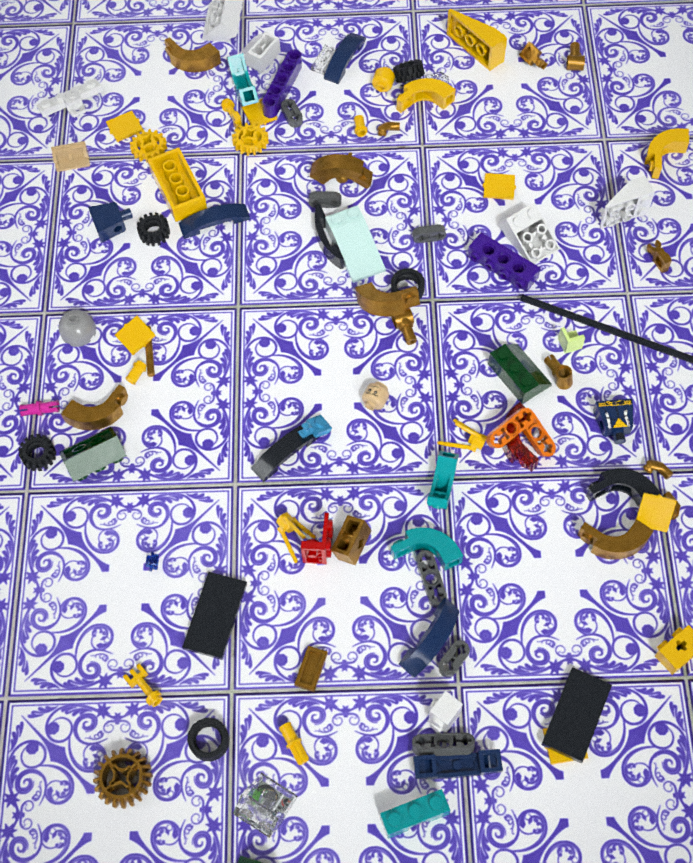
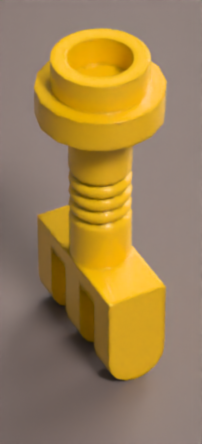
[221,98,242,130]
[122,663,163,707]

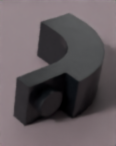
[586,468,661,507]

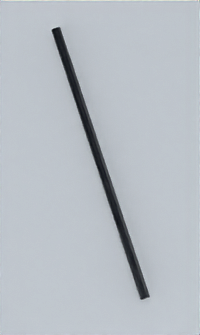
[520,294,693,364]

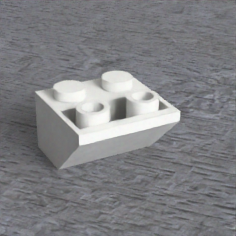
[239,32,281,73]

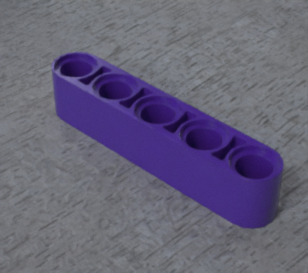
[262,49,302,118]

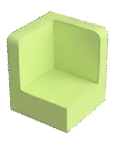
[558,327,585,354]

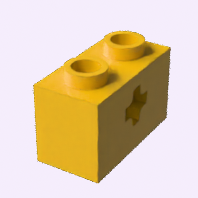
[655,625,693,675]

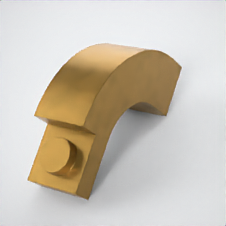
[164,37,221,72]
[310,154,373,189]
[355,282,420,317]
[61,384,128,431]
[578,520,654,560]

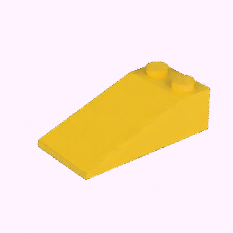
[447,9,507,71]

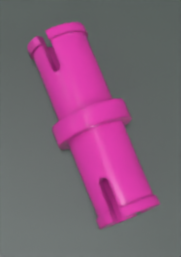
[19,400,60,416]

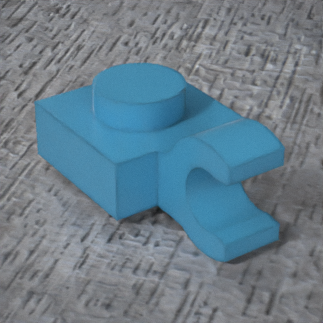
[298,415,332,438]

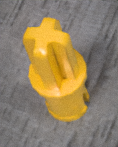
[279,722,309,765]

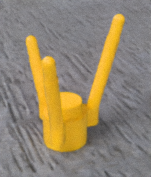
[437,419,487,452]
[276,512,316,563]

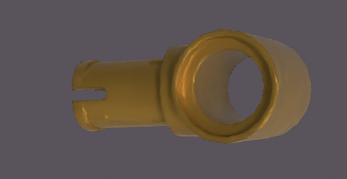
[566,42,585,71]
[392,308,417,345]
[544,354,573,390]

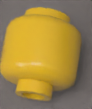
[372,67,395,92]

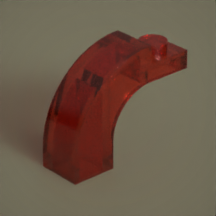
[501,402,539,472]

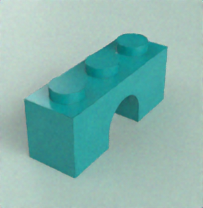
[380,789,451,839]

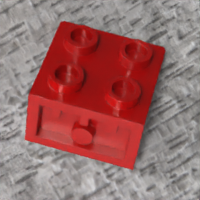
[301,512,334,565]

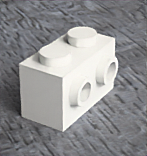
[428,691,463,733]

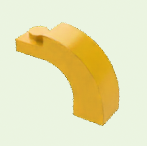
[396,78,456,113]
[644,128,689,179]

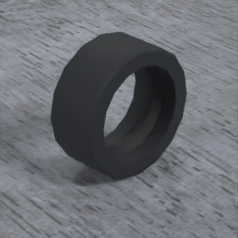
[391,268,425,300]
[187,718,230,762]

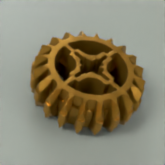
[93,748,153,809]

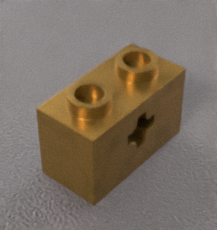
[331,515,372,566]

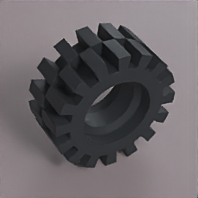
[393,59,425,83]
[137,212,170,246]
[18,434,57,471]

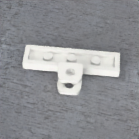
[36,78,103,117]

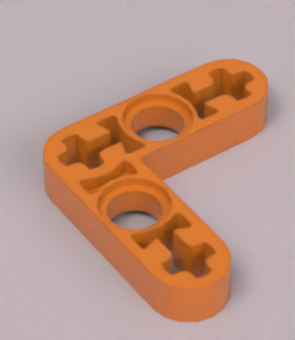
[486,408,556,457]

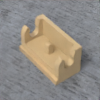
[51,141,90,172]

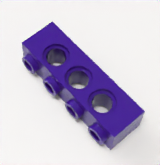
[468,232,541,292]

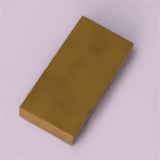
[294,646,328,693]

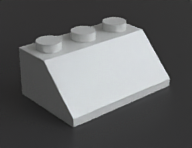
[202,0,243,42]

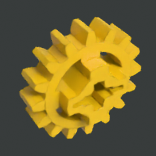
[232,122,269,156]
[130,129,167,163]

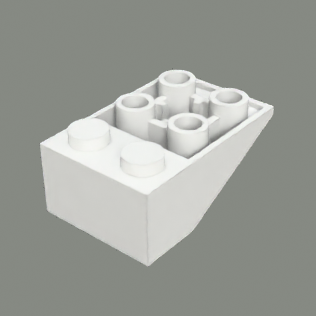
[600,176,655,229]
[499,202,560,264]

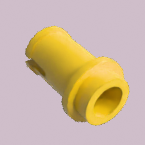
[354,115,368,137]
[125,360,147,385]

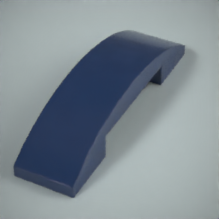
[324,33,366,85]
[179,203,250,239]
[399,598,459,677]
[413,749,503,780]

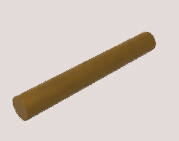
[145,326,155,377]

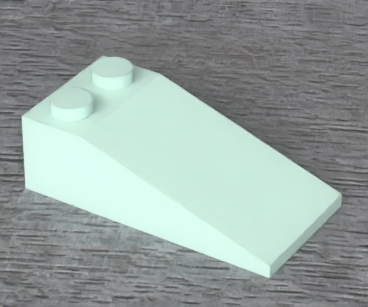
[325,205,386,283]

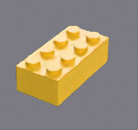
[147,147,207,222]

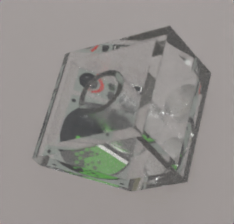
[233,773,298,838]

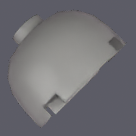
[58,310,96,347]

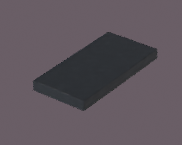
[182,572,247,660]
[541,667,612,764]

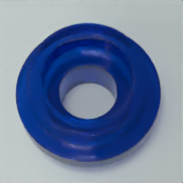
[145,551,159,572]

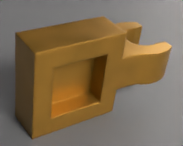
[519,41,548,70]
[646,240,672,273]

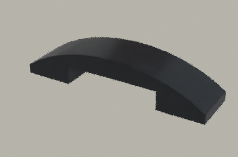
[315,204,344,269]
[251,425,321,483]

